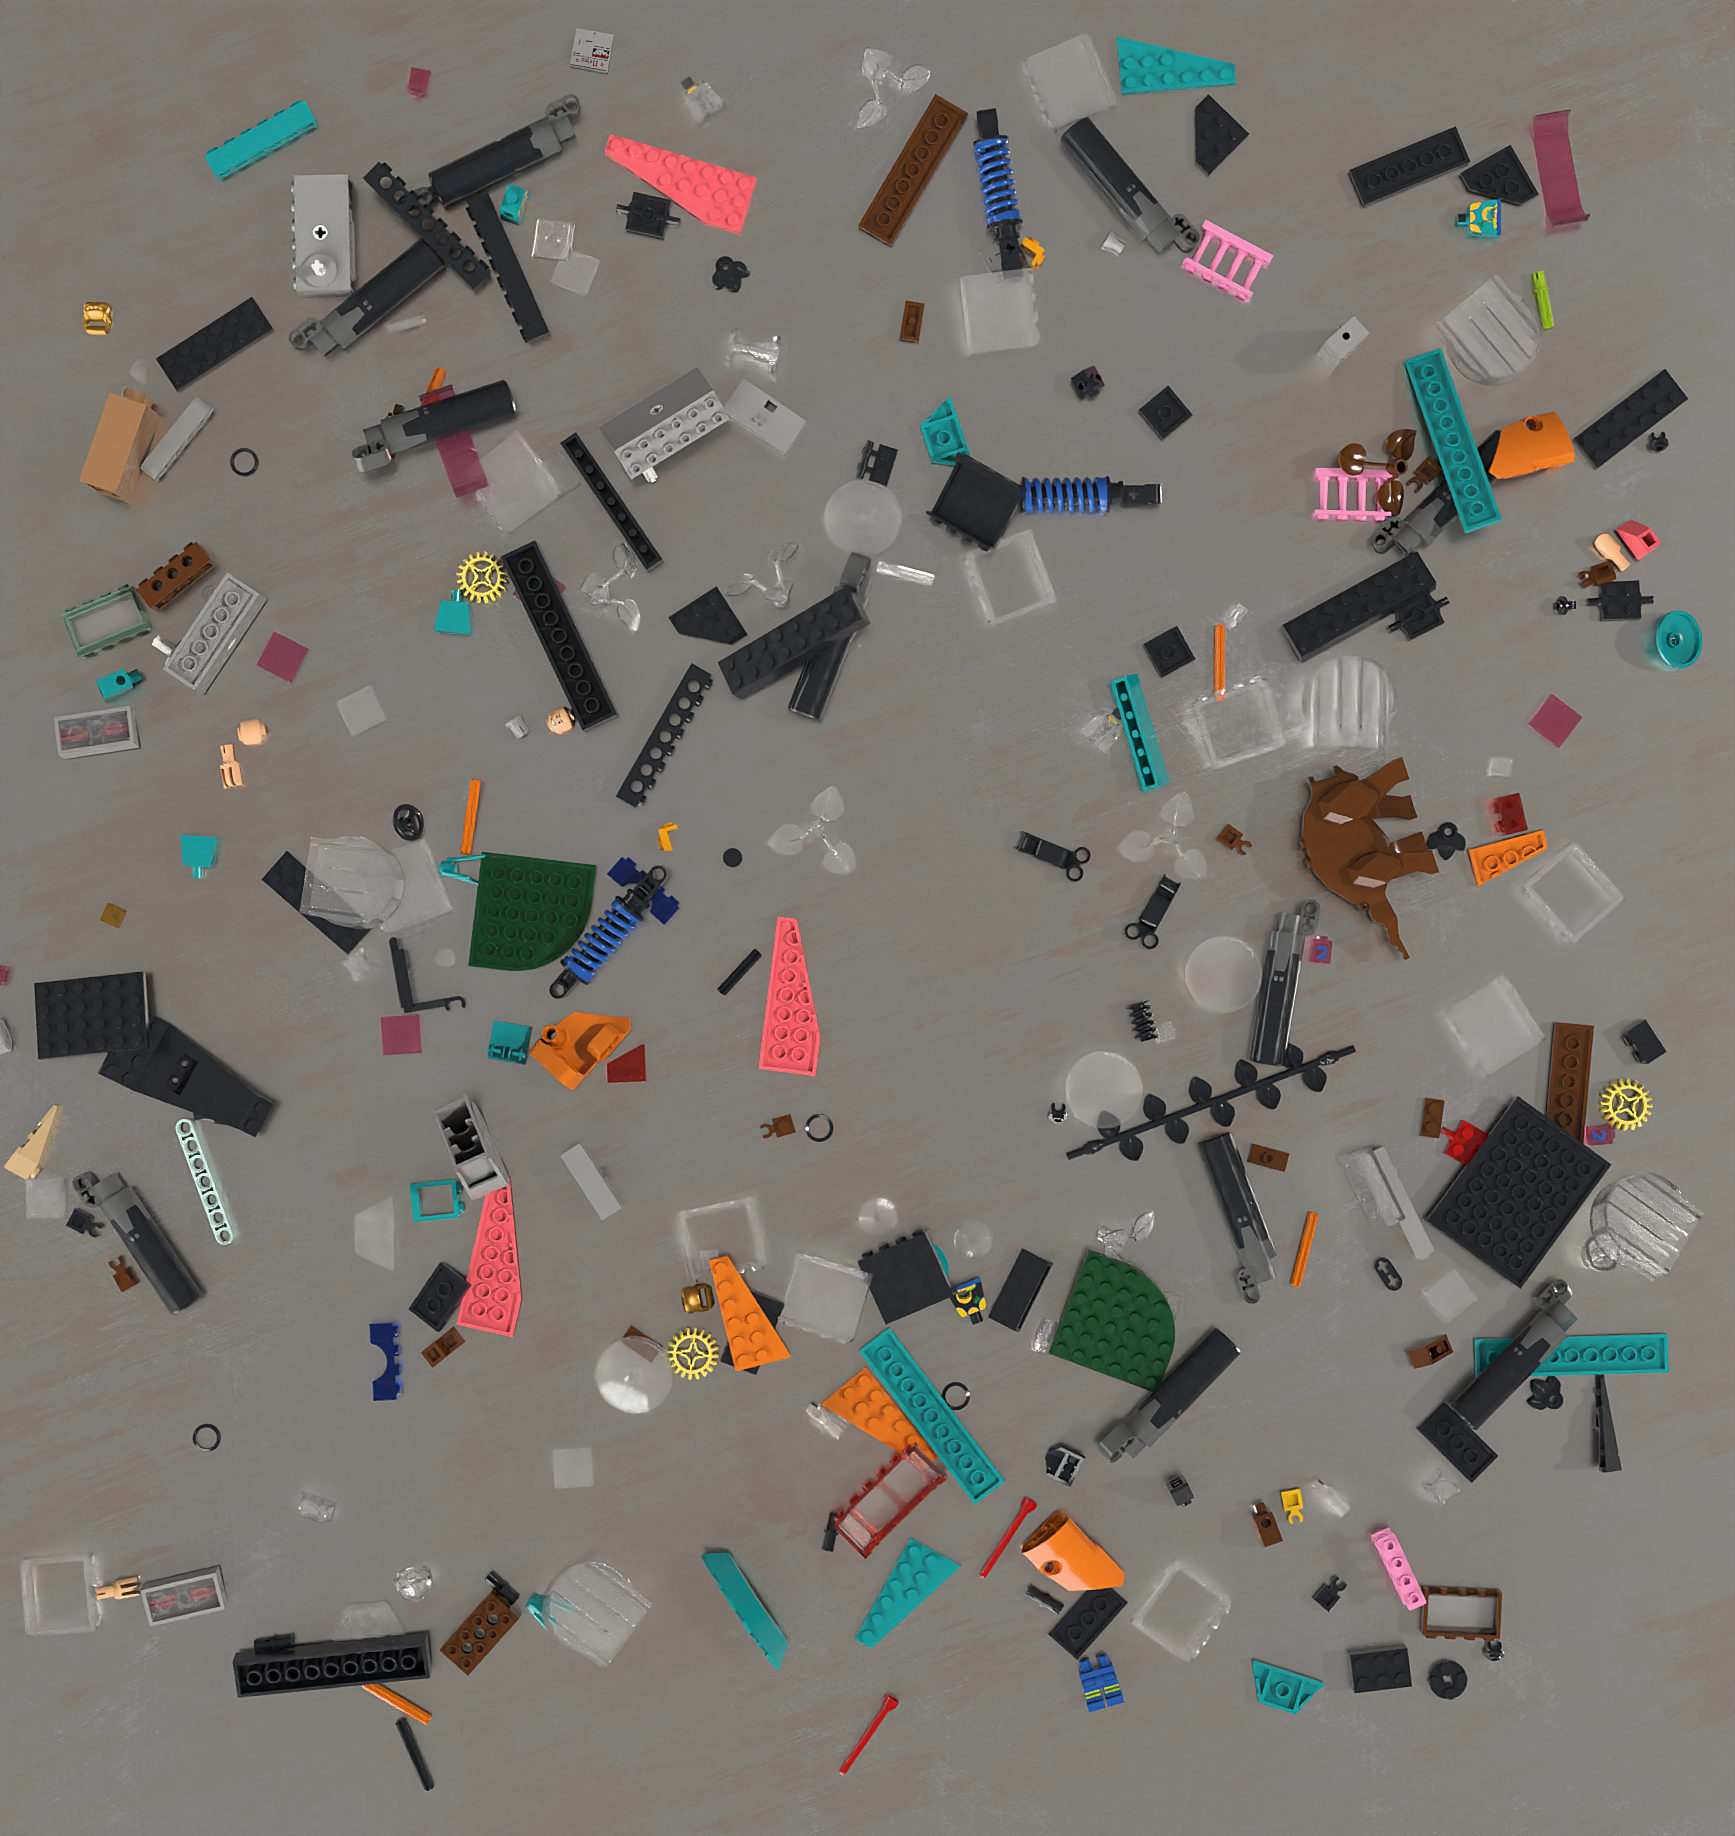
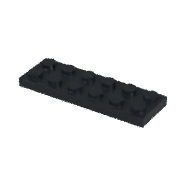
[1349,126,1470,206]
[156,297,274,392]
[1573,369,1688,469]
[261,851,374,955]

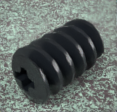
[1127,1000,1159,1042]

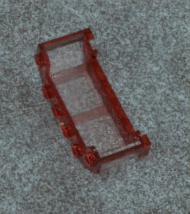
[833,1442,948,1559]

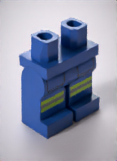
[1079,1653,1125,1712]

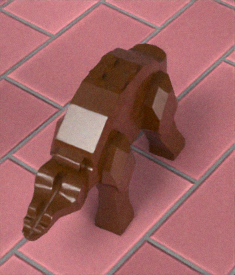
[1299,757,1439,960]

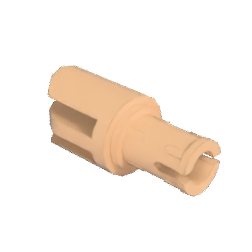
[1595,534,1630,572]
[220,744,243,789]
[95,1576,139,1600]

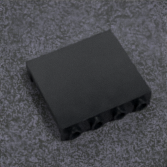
[926,452,1027,552]
[857,1229,958,1325]

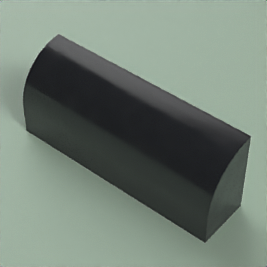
[988,1248,1053,1332]

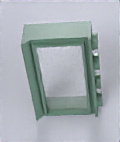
[61,584,153,659]

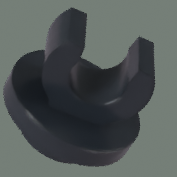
[1649,432,1669,452]
[1555,596,1576,615]
[1048,1103,1068,1123]
[1485,1641,1504,1661]

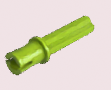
[1532,271,1554,329]

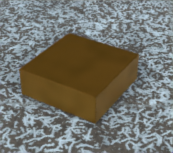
[100,903,126,928]

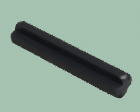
[717,949,762,995]

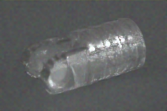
[1030,1317,1058,1354]

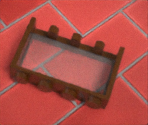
[1420,1585,1502,1641]

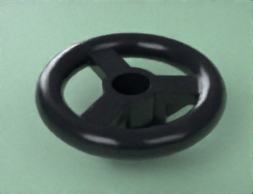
[392,804,425,841]

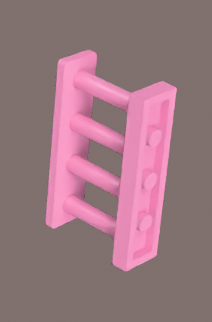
[1183,220,1273,299]
[1313,468,1392,521]
[1371,1526,1426,1611]

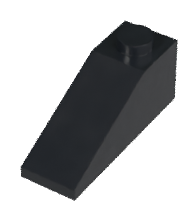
[1165,1475,1194,1507]

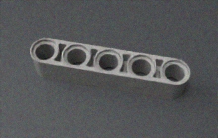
[140,396,214,481]

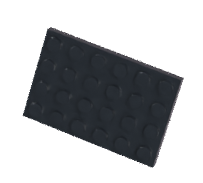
[34,971,150,1060]

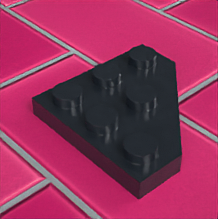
[1195,94,1249,176]
[1460,144,1539,205]
[668,586,748,645]

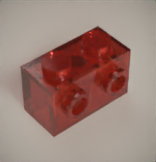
[1492,793,1528,836]

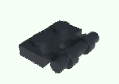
[856,440,898,487]

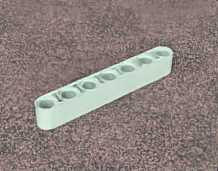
[176,1118,236,1245]

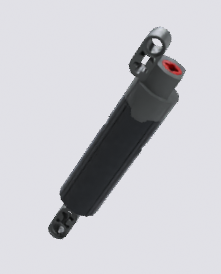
[398,94,580,212]

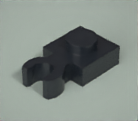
[66,1208,103,1238]
[1313,1576,1347,1612]

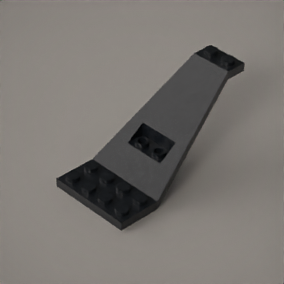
[98,1012,274,1137]

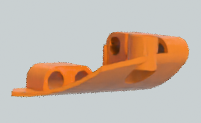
[1489,412,1575,479]
[528,1011,632,1091]
[1022,1511,1125,1591]

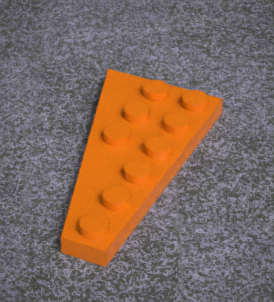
[708,1255,792,1371]
[821,1367,938,1469]

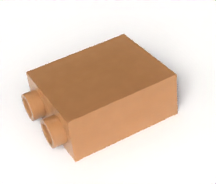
[79,387,160,502]

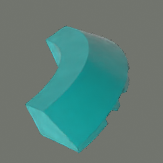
[701,1553,789,1670]

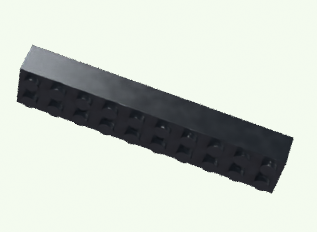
[501,540,619,732]
[232,1633,432,1698]

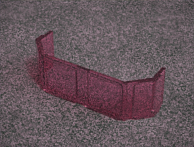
[1533,110,1590,228]
[419,384,489,497]

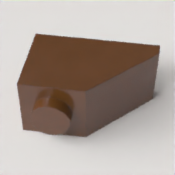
[1408,1334,1453,1369]

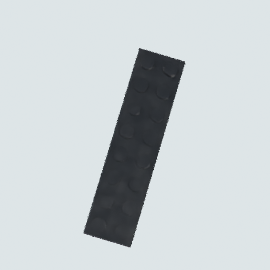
[1283,551,1436,663]
[718,586,870,699]

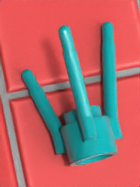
[439,854,486,885]
[525,1594,575,1635]

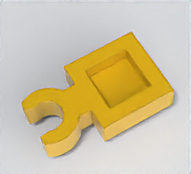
[1280,1488,1304,1524]

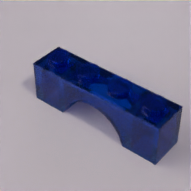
[607,857,680,925]
[369,1321,402,1401]

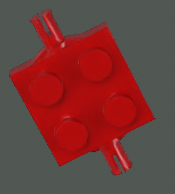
[1440,1120,1489,1165]

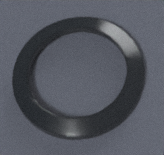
[230,448,258,476]
[805,1114,833,1142]
[942,1382,970,1410]
[193,1424,221,1452]

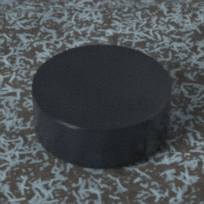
[723,848,742,867]

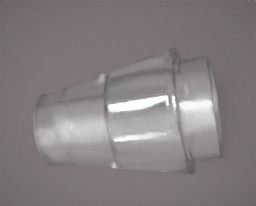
[1222,601,1249,631]

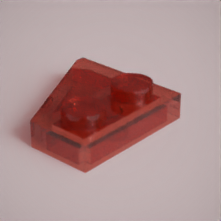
[607,1044,646,1083]

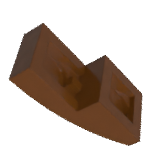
[421,1327,465,1368]

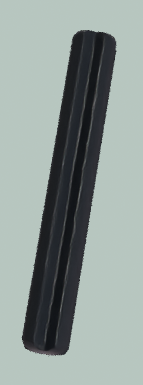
[395,1718,434,1792]

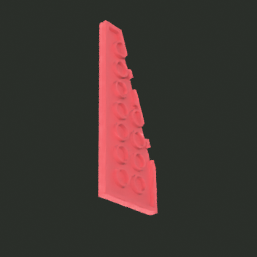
[605,134,757,233]
[758,917,820,1076]
[456,1178,522,1337]

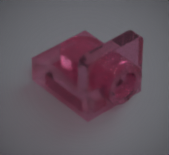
[406,67,431,96]

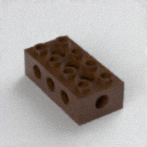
[136,542,217,611]
[439,1589,521,1676]

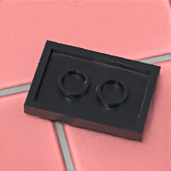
[409,1262,472,1332]

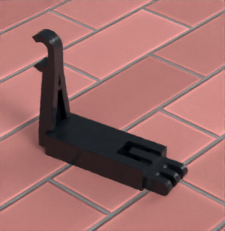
[389,937,465,1014]

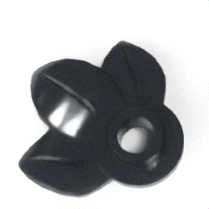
[712,256,750,292]
[1427,822,1466,860]
[1527,1376,1564,1410]

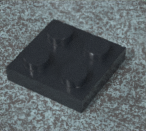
[1138,386,1193,440]
[1143,626,1195,678]

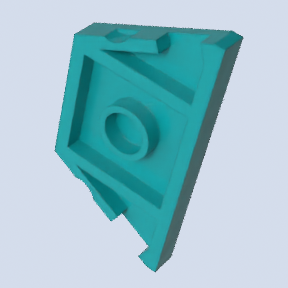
[920,397,970,466]
[1252,1659,1324,1715]

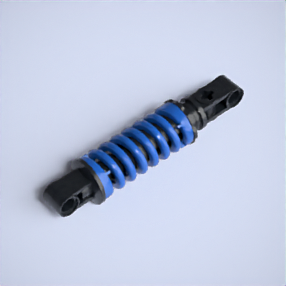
[973,108,1023,279]
[1020,476,1162,513]
[549,865,669,999]

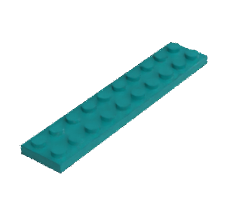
[1404,348,1502,534]
[859,1327,1005,1505]
[1474,1333,1669,1377]

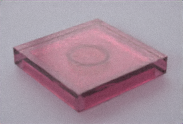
[257,631,309,683]
[1528,694,1582,748]
[381,1014,422,1055]

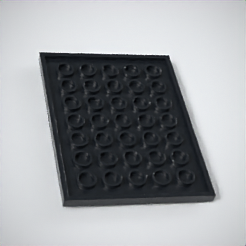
[1426,1096,1612,1289]

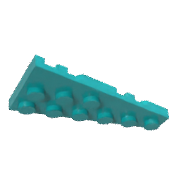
[1116,36,1236,95]
[855,1537,961,1649]

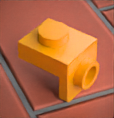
[1020,237,1045,268]
[657,822,678,852]

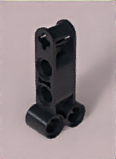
[1014,831,1091,882]
[1123,874,1181,950]

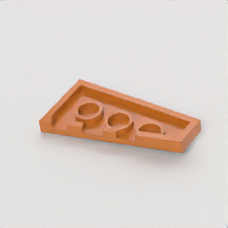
[1468,829,1548,887]

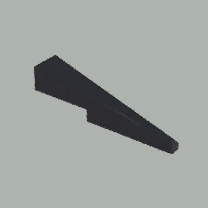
[1595,1374,1622,1473]

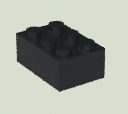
[1347,1644,1412,1693]

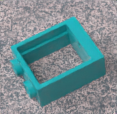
[409,1178,464,1222]

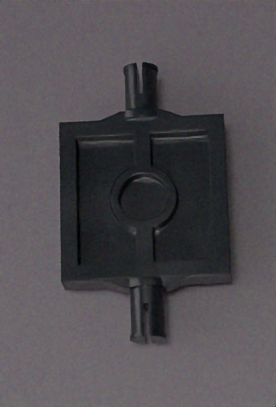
[616,192,681,239]
[1587,580,1654,621]
[1388,593,1450,640]

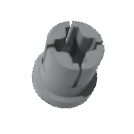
[1102,229,1127,254]
[505,714,530,739]

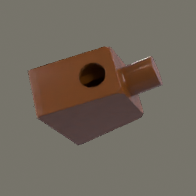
[1253,1502,1283,1548]

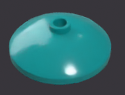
[1656,610,1702,668]

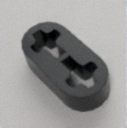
[1373,1257,1402,1291]

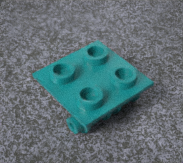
[487,1021,531,1065]

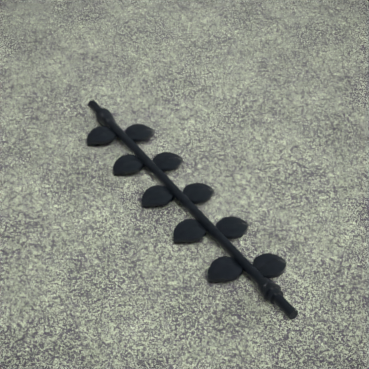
[1066,1043,1356,1161]

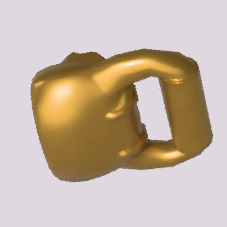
[82,302,111,334]
[681,1283,715,1314]

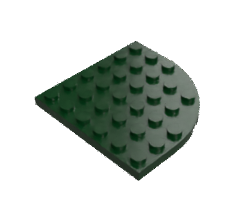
[468,852,597,971]
[1049,1249,1175,1392]

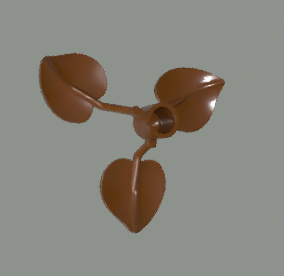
[1338,429,1417,516]

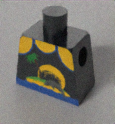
[950,1276,987,1325]

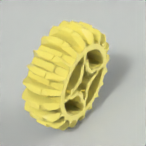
[456,552,508,603]
[1600,1079,1653,1130]
[667,1327,719,1379]

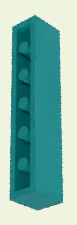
[204,100,318,180]
[1110,674,1170,791]

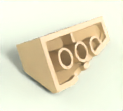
[4,1104,61,1180]

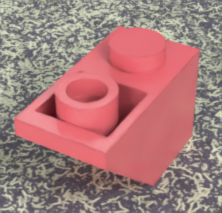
[1616,520,1661,561]

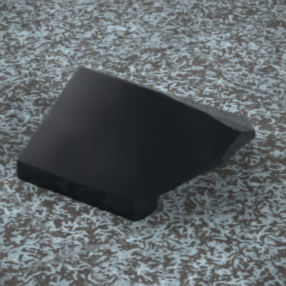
[1045,1445,1086,1487]

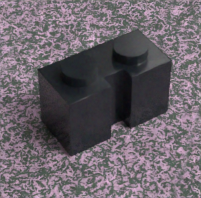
[1623,1019,1667,1064]

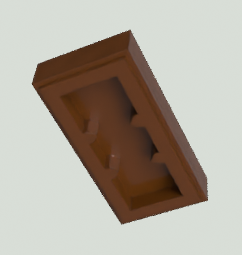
[1247,1143,1290,1172]

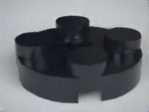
[1428,1660,1468,1700]

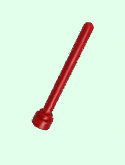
[980,1496,1038,1578]
[839,1694,899,1775]

